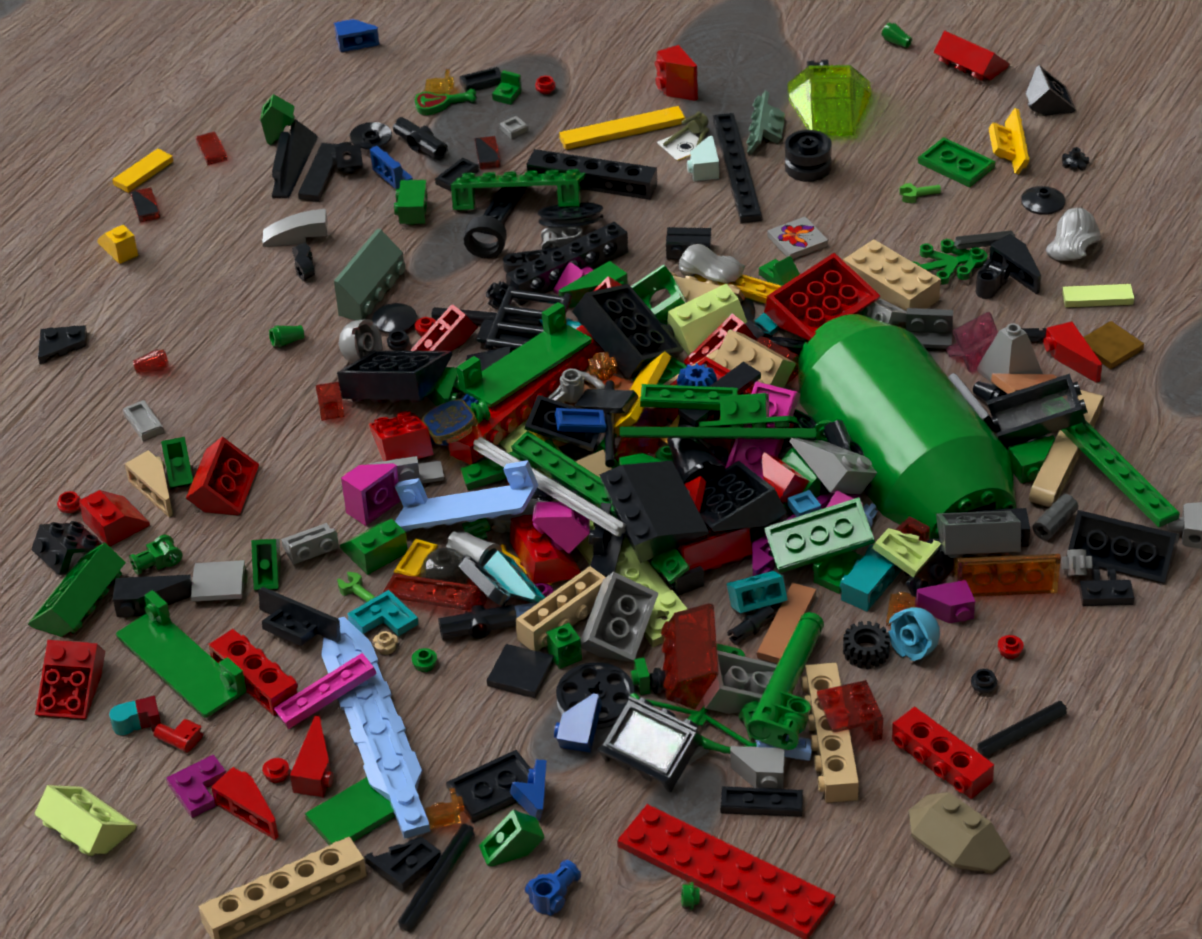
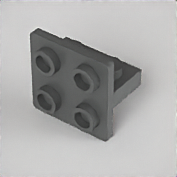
[906,308,953,349]

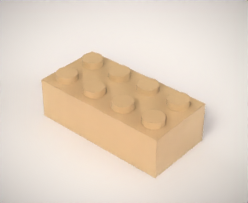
[843,239,941,311]

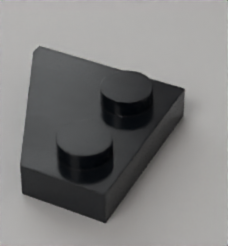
[38,325,87,364]
[364,837,441,891]

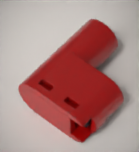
[154,719,204,752]

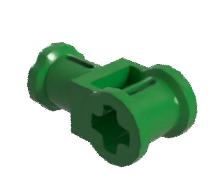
[129,535,183,575]

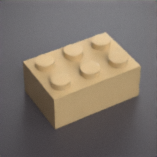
[714,329,796,388]

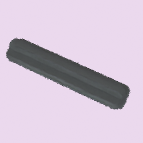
[954,231,1016,250]

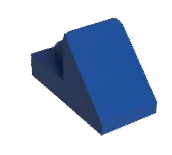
[510,759,547,821]

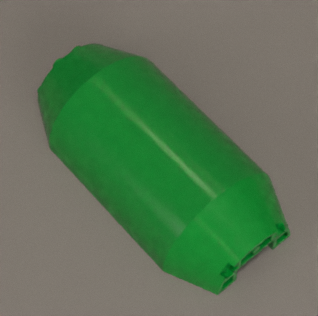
[797,314,1017,540]

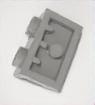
[858,299,907,324]

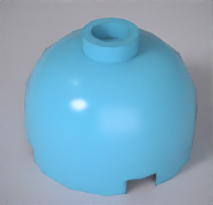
[888,607,940,661]

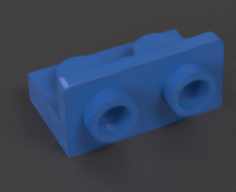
[370,146,413,189]

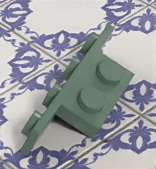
[746,90,785,155]

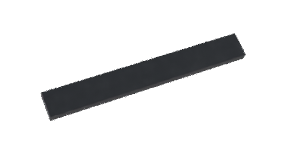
[713,113,762,224]

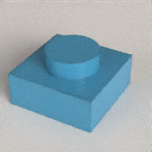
[788,490,821,517]

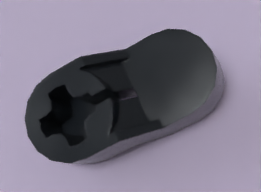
[292,243,315,280]

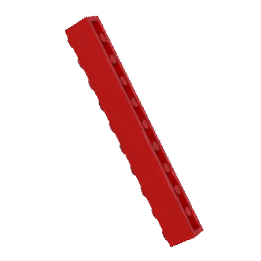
[448,325,605,465]

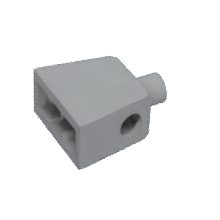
[1167,502,1202,549]

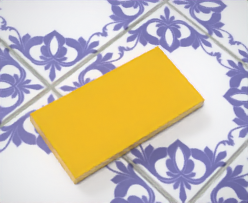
[615,351,671,437]

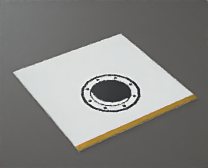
[657,130,699,161]

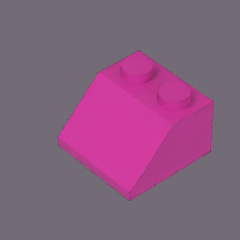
[341,463,401,526]

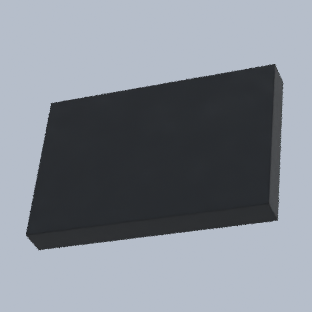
[446,749,531,823]

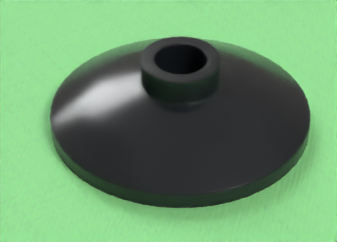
[350,122,392,149]
[1021,186,1065,215]
[766,337,805,356]

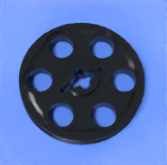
[538,202,604,228]
[556,662,634,729]

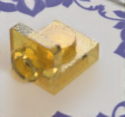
[425,69,455,95]

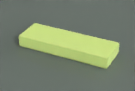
[1062,284,1134,307]

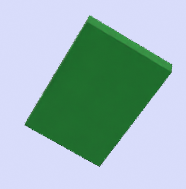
[918,137,996,188]
[305,777,396,846]

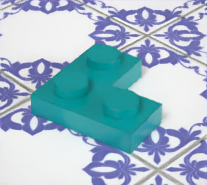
[347,590,419,636]

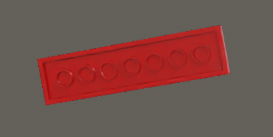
[617,804,836,939]

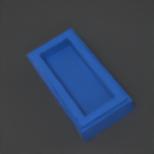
[555,408,606,433]

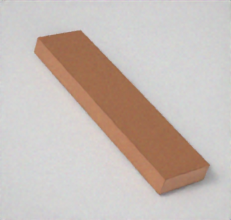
[757,583,816,664]

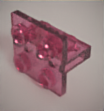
[946,312,998,372]

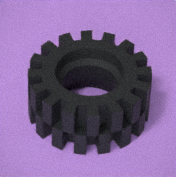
[843,621,890,669]

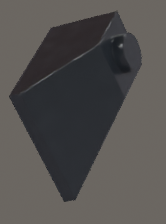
[1026,65,1076,116]

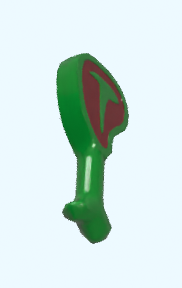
[415,89,476,115]

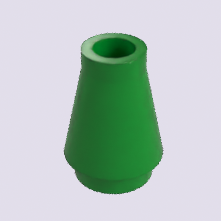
[881,22,913,48]
[269,325,304,348]

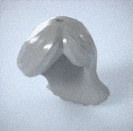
[1046,208,1101,261]
[678,244,745,284]

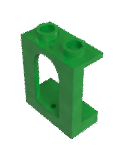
[631,264,687,325]

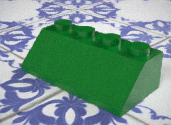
[28,542,126,637]

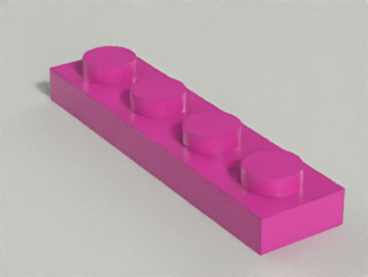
[274,653,377,729]

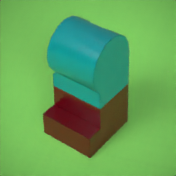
[109,695,161,735]

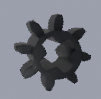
[486,281,513,309]

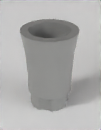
[446,530,502,567]

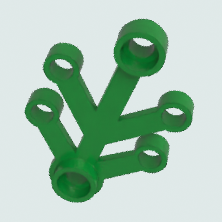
[913,239,988,285]

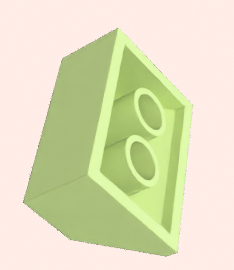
[668,284,747,355]
[34,785,137,856]

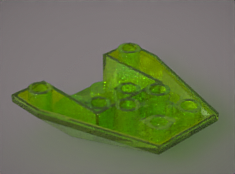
[787,65,872,136]

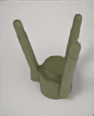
[663,111,709,146]

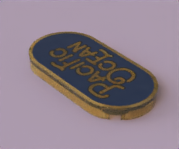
[422,399,478,444]

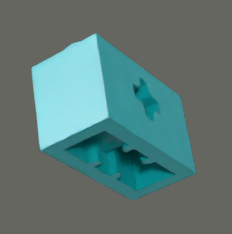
[726,571,788,613]

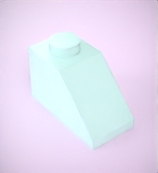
[687,136,719,181]

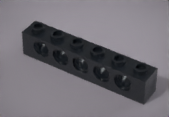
[526,149,657,200]
[506,221,628,306]

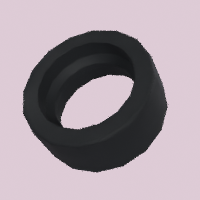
[463,216,507,258]

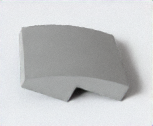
[191,560,246,601]

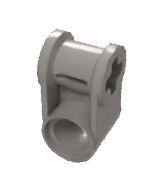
[541,226,583,249]

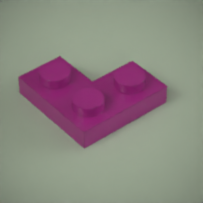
[166,754,226,818]

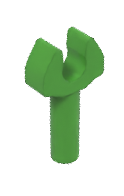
[899,183,941,203]
[337,572,375,602]

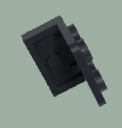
[31,521,102,575]

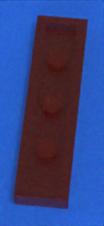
[383,573,480,611]

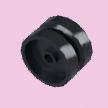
[785,130,832,182]

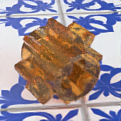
[588,352,617,381]

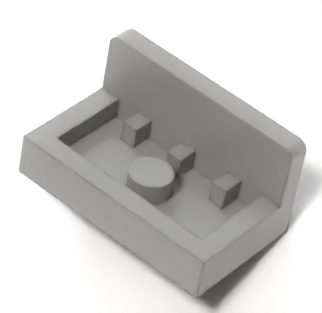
[281,523,339,565]

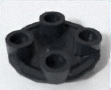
[372,303,418,335]

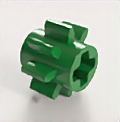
[461,518,491,540]

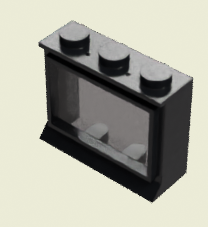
[597,696,703,792]

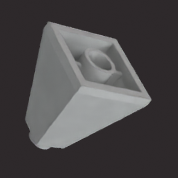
[977,323,1043,385]

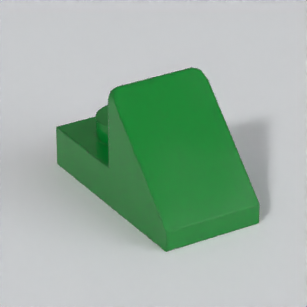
[759,256,800,286]
[161,437,193,489]

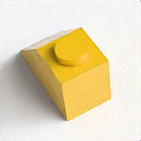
[97,225,138,264]

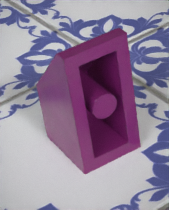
[916,580,975,624]

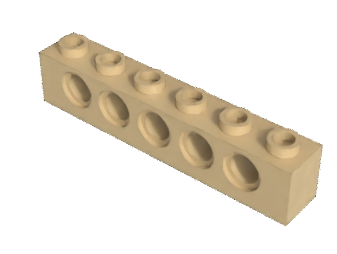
[801,663,859,803]
[198,837,367,939]

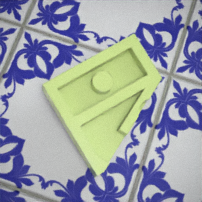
[872,528,941,578]

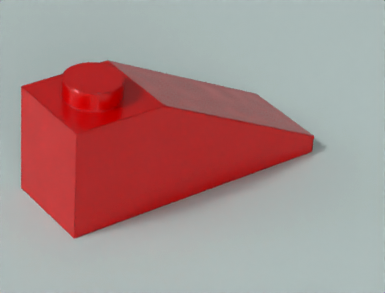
[410,304,478,351]
[683,314,757,366]
[1043,321,1102,383]
[290,716,334,798]
[211,767,279,840]

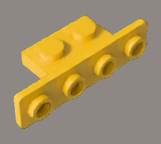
[989,108,1030,175]

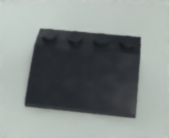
[572,284,684,379]
[337,351,452,403]
[599,460,709,563]
[700,461,787,532]

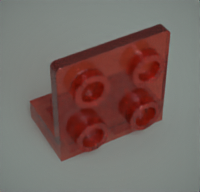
[816,680,884,741]

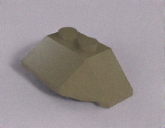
[909,792,1011,874]

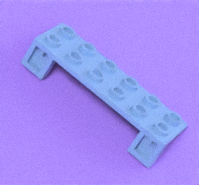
[395,460,538,532]

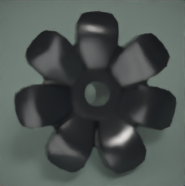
[1062,147,1089,170]

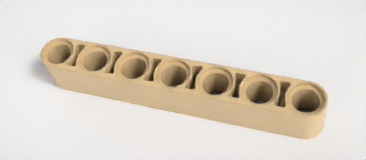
[1029,390,1104,507]

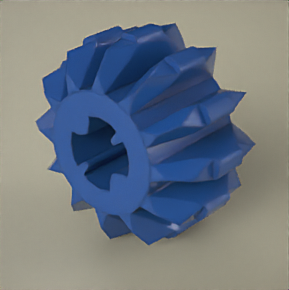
[677,363,717,387]

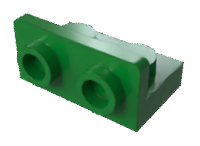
[812,551,864,594]

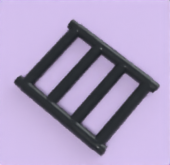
[484,286,572,351]

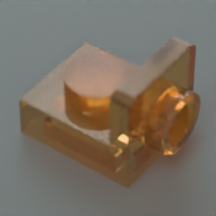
[886,592,916,626]
[426,788,465,829]

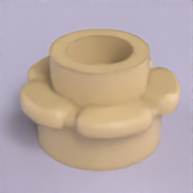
[373,631,398,655]

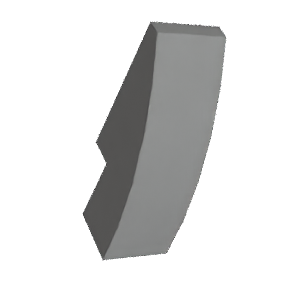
[262,209,328,247]

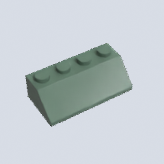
[334,229,406,320]

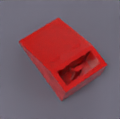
[369,411,434,461]
[35,640,105,719]

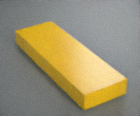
[112,148,174,193]

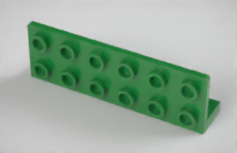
[451,169,586,210]
[456,302,592,408]
[116,590,247,718]

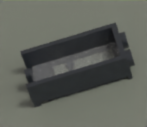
[986,373,1088,449]

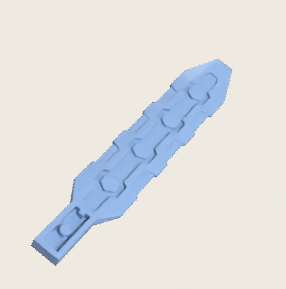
[321,617,430,839]

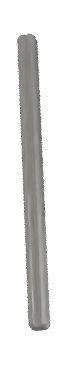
[473,437,626,536]

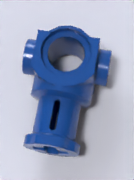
[525,860,581,916]

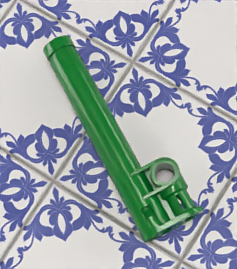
[747,612,824,750]

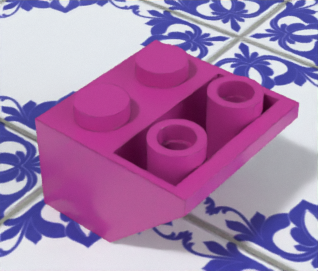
[532,502,590,554]

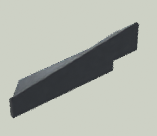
[272,119,318,198]

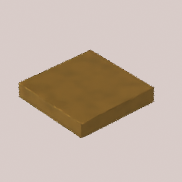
[1084,321,1144,369]

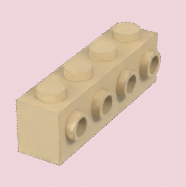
[516,566,606,651]

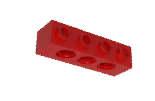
[208,629,298,716]
[892,706,995,799]

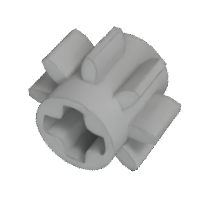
[1061,549,1093,576]

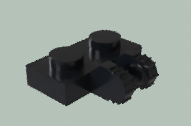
[1079,565,1134,606]

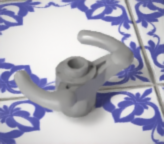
[548,369,605,403]

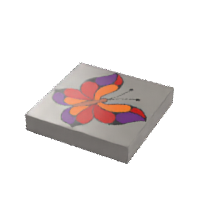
[767,217,828,259]

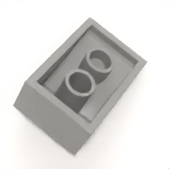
[789,438,877,494]
[698,649,777,714]

